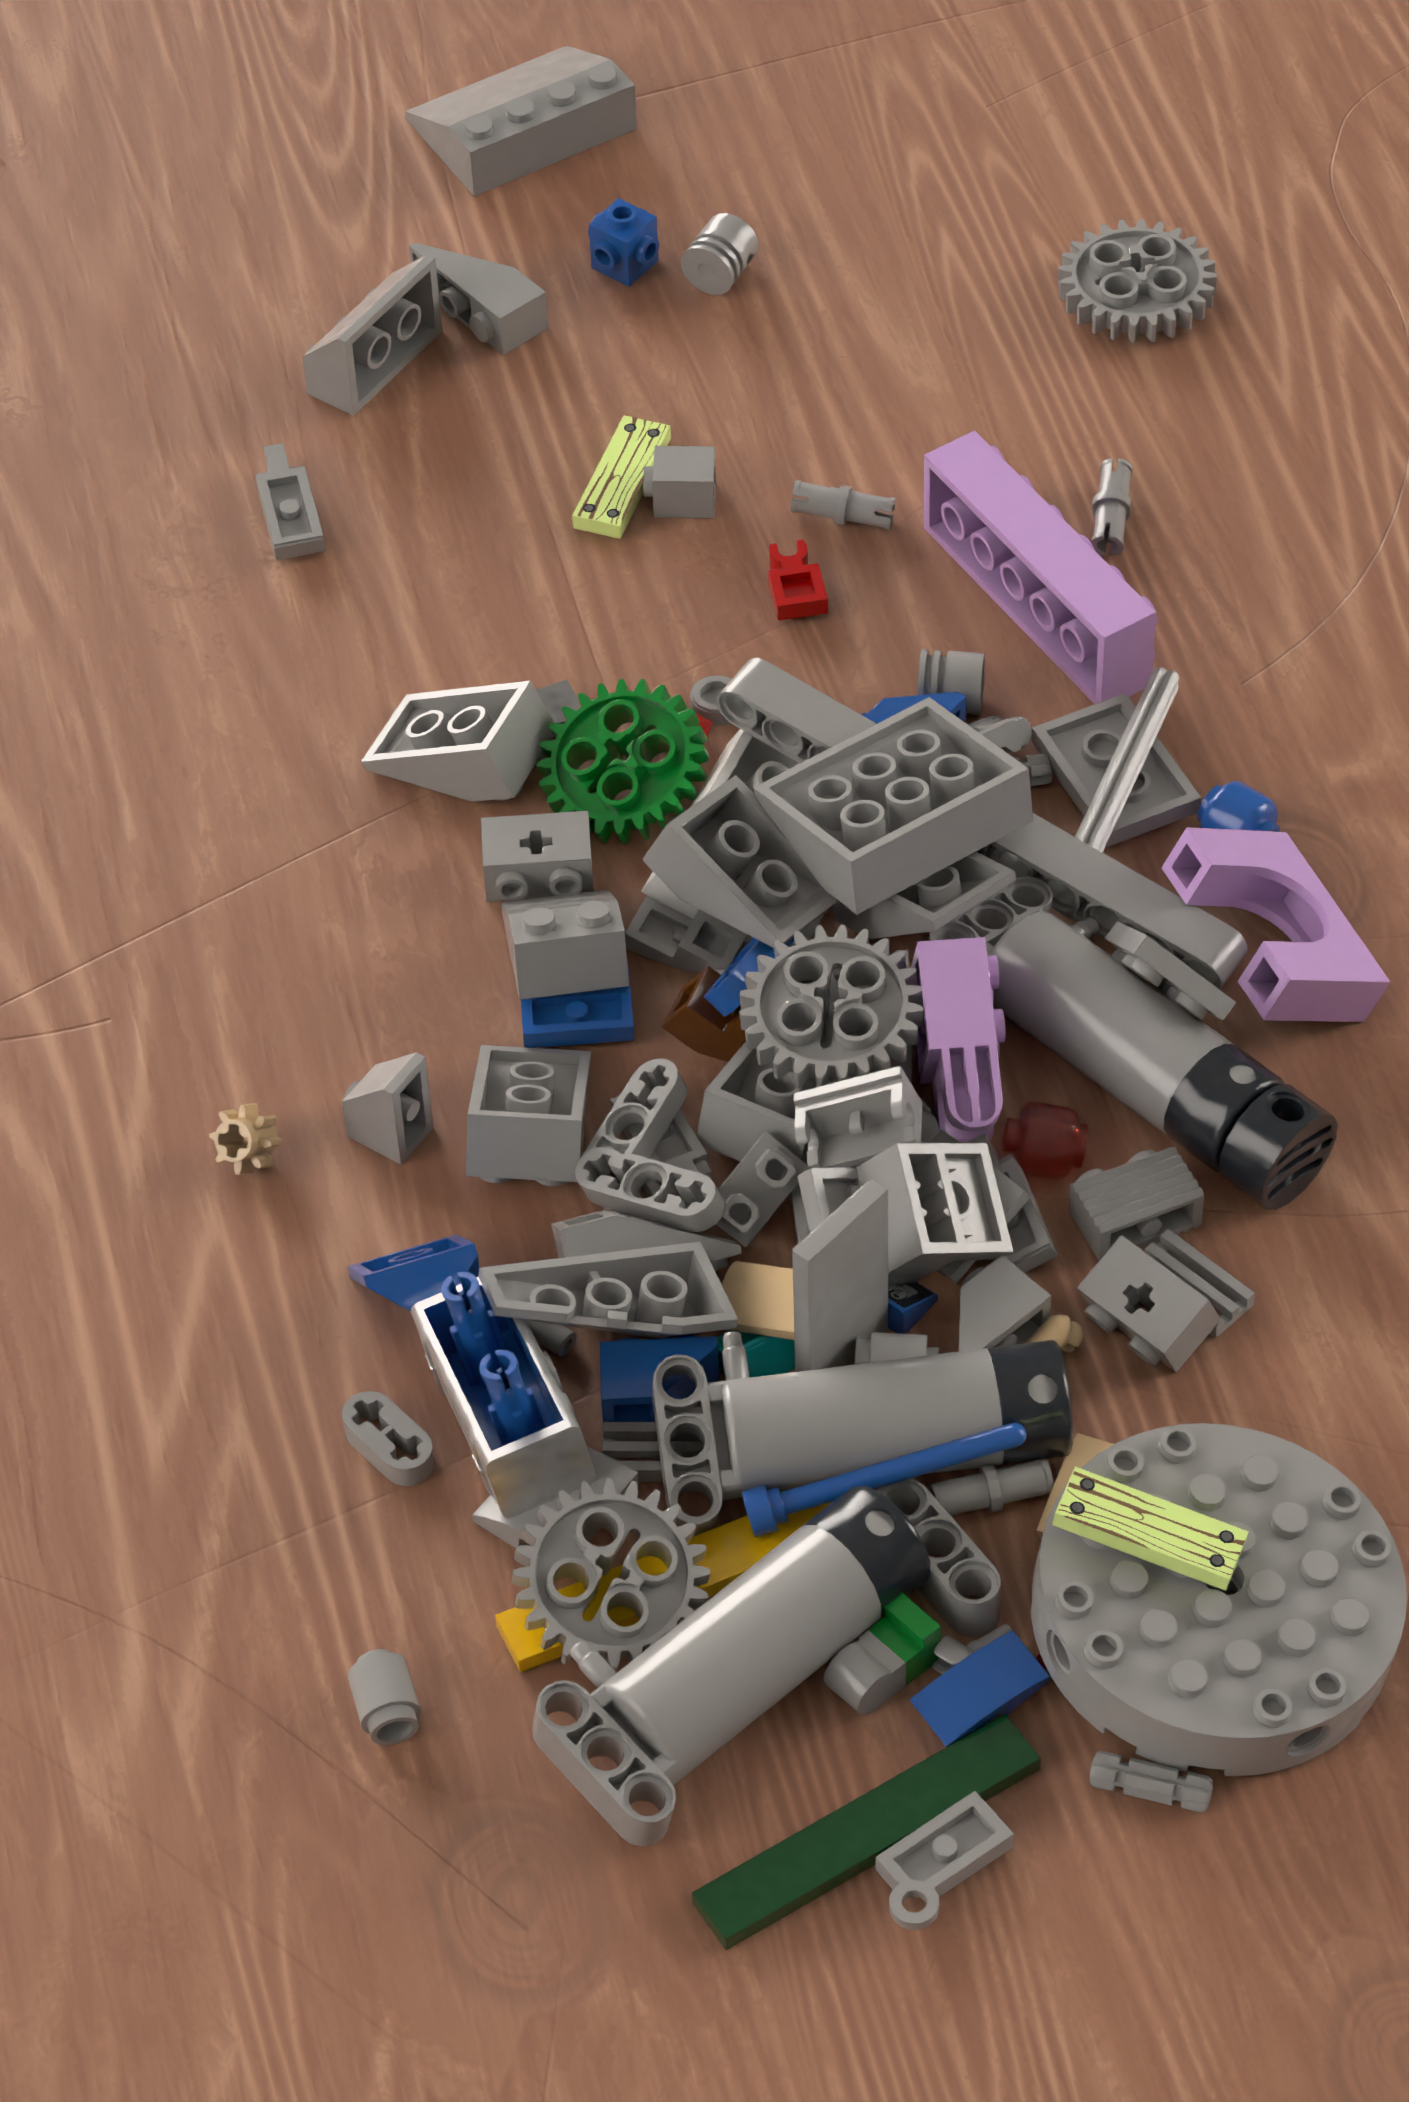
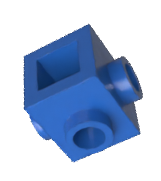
[588,198,659,287]

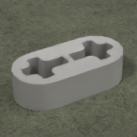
[342,1391,435,1486]

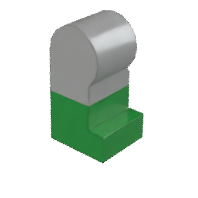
[823,1593,941,1715]

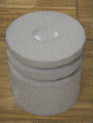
[681,213,759,295]
[917,649,985,716]

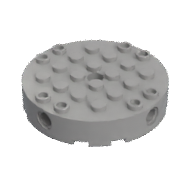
[1031,1423,1407,1776]

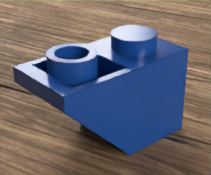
[600,1335,719,1423]

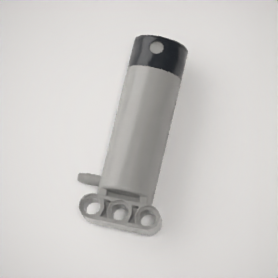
[652,1332,1073,1535]
[532,1486,931,1847]

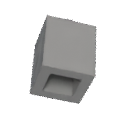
[643,446,717,518]

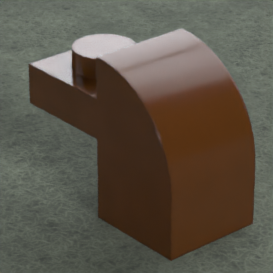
[661,966,746,1062]

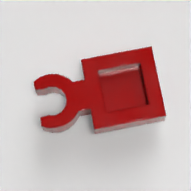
[768,539,828,621]

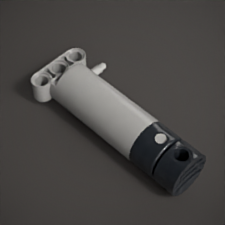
[928,876,1338,1210]

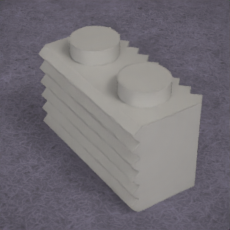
[1069,1146,1204,1261]

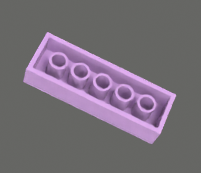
[924,431,1158,704]

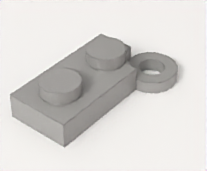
[875,1791,1014,1930]

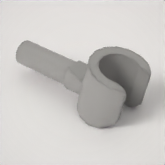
[932,1624,1012,1674]

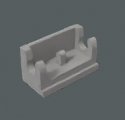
[793,1066,922,1168]

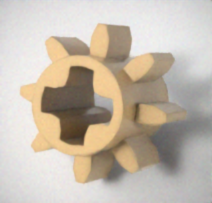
[209,1103,284,1175]

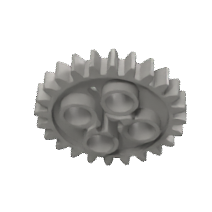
[1058,219,1217,343]
[739,925,924,1088]
[511,1478,710,1672]

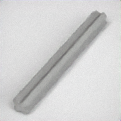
[1075,667,1180,853]

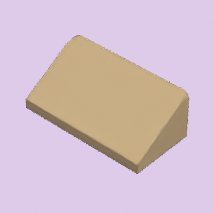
[722,1261,794,1340]

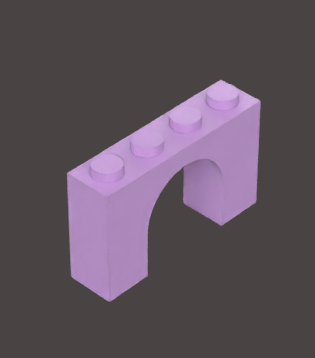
[1162,827,1391,1022]

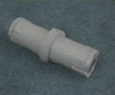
[1091,458,1133,555]
[790,480,896,530]
[928,1459,1054,1515]

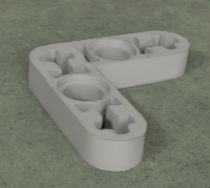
[575,1058,725,1232]

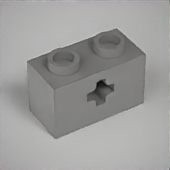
[481,811,594,902]
[1077,1235,1221,1373]

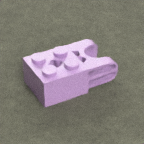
[911,937,1005,1143]

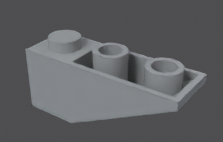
[409,242,548,355]
[551,1209,742,1270]

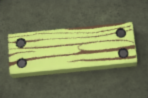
[572,415,671,539]
[1052,1466,1249,1591]

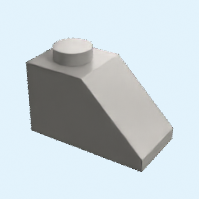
[342,1052,434,1165]
[959,1255,1051,1351]

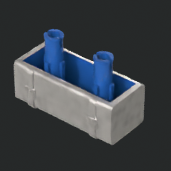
[411,1272,596,1518]

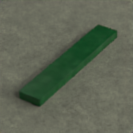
[692,1714,1041,1950]

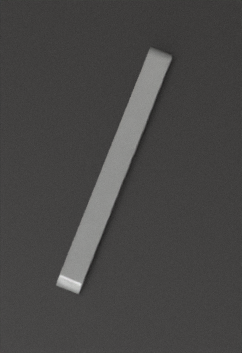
[717,658,1248,989]

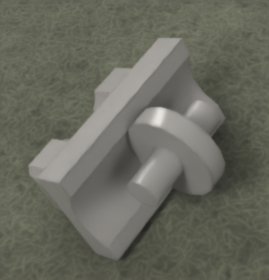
[716,1131,809,1247]

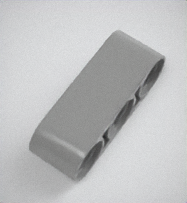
[877,1478,1001,1637]

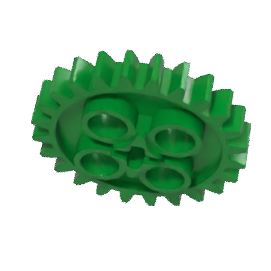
[537,679,710,844]

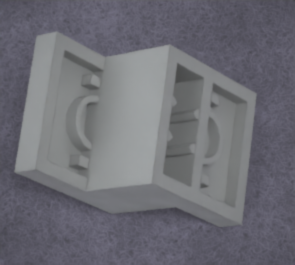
[797,1143,1013,1284]

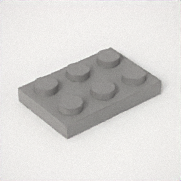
[1031,693,1201,847]
[1104,921,1236,1020]

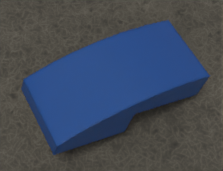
[910,1630,1052,1747]

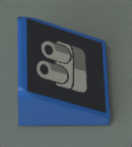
[888,1282,938,1334]

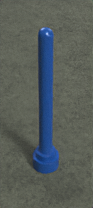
[742,1423,1026,1537]

